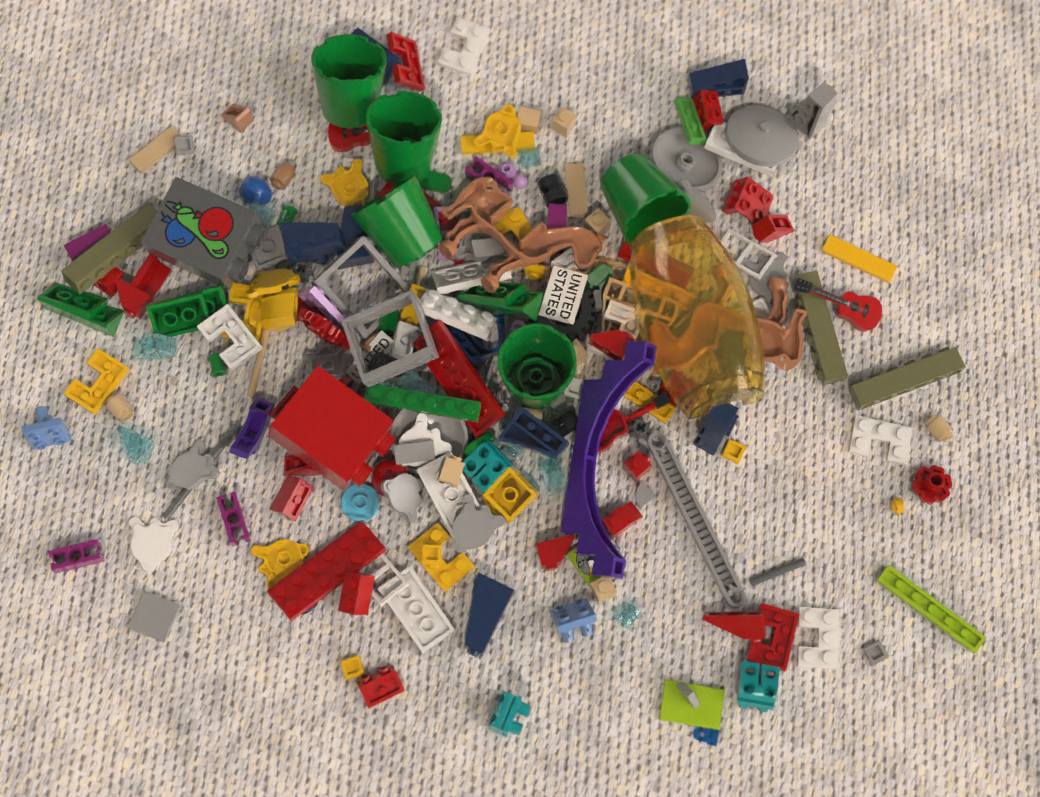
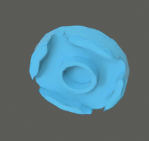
[341,483,379,522]

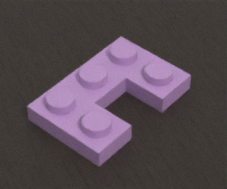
[298,286,347,332]

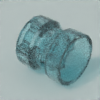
[615,602,642,630]

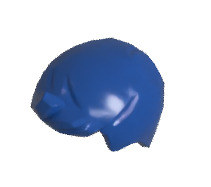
[239,176,272,205]

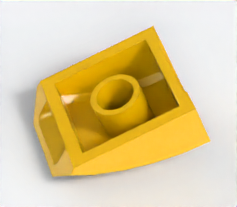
[260,288,298,332]
[482,467,540,524]

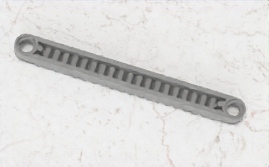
[647,431,746,609]

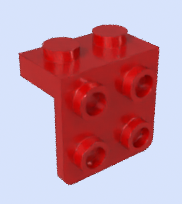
[722,177,774,224]

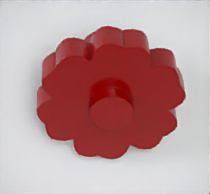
[911,465,953,505]

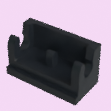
[544,405,578,437]

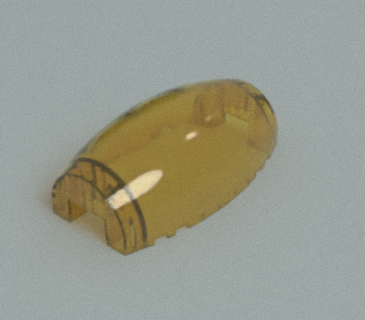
[629,215,765,420]

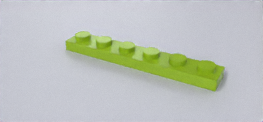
[876,565,987,654]

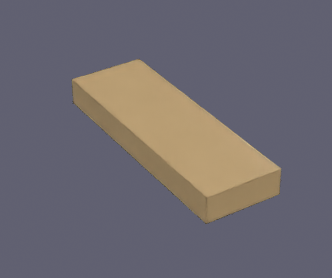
[129,126,181,174]
[565,163,588,218]

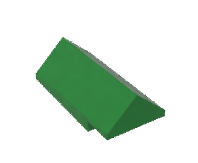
[457,282,543,321]
[37,283,124,337]
[146,285,229,340]

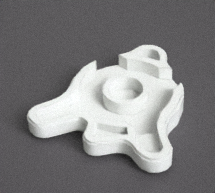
[399,413,452,467]
[129,517,179,572]

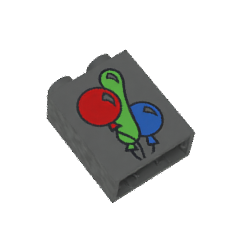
[140,177,266,290]

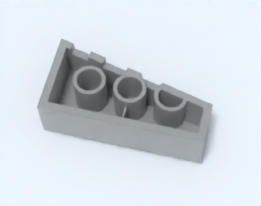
[785,82,838,140]

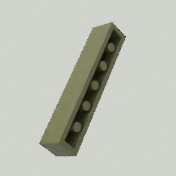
[61,204,157,294]
[791,271,848,385]
[849,347,966,411]

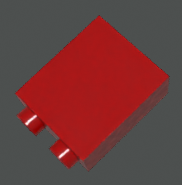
[268,366,397,491]

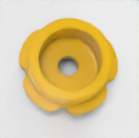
[891,496,905,515]

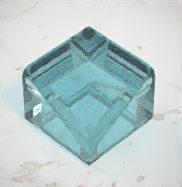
[518,147,541,169]

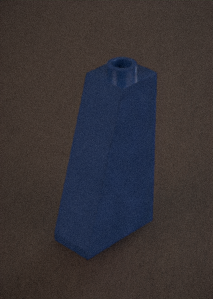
[465,572,514,657]

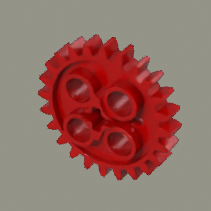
[296,308,350,351]

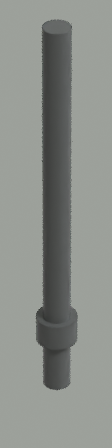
[162,423,240,520]

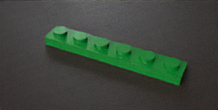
[364,384,481,423]

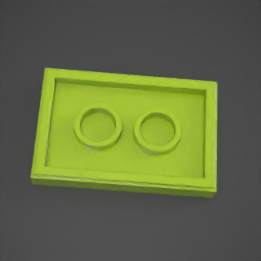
[659,679,725,731]

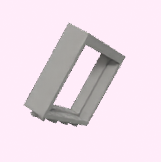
[310,236,411,339]
[341,290,439,387]

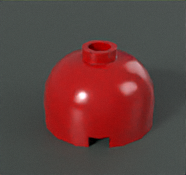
[371,458,409,498]

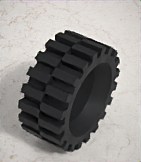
[529,281,596,342]

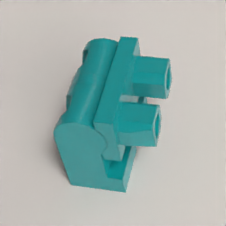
[463,440,514,493]
[737,661,780,713]
[488,691,531,737]

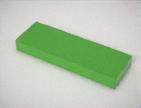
[674,98,707,145]

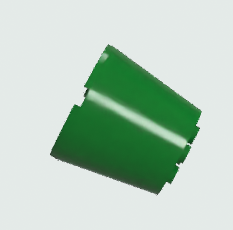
[311,34,387,128]
[366,91,442,185]
[600,154,691,248]
[351,175,443,268]
[498,324,577,410]

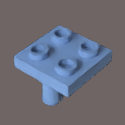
[22,406,72,450]
[549,598,597,643]

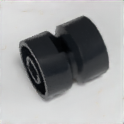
[537,173,569,208]

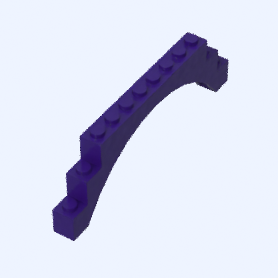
[561,341,657,579]

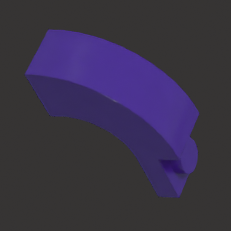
[230,398,275,460]

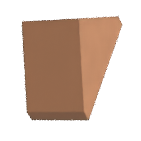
[221,103,253,133]

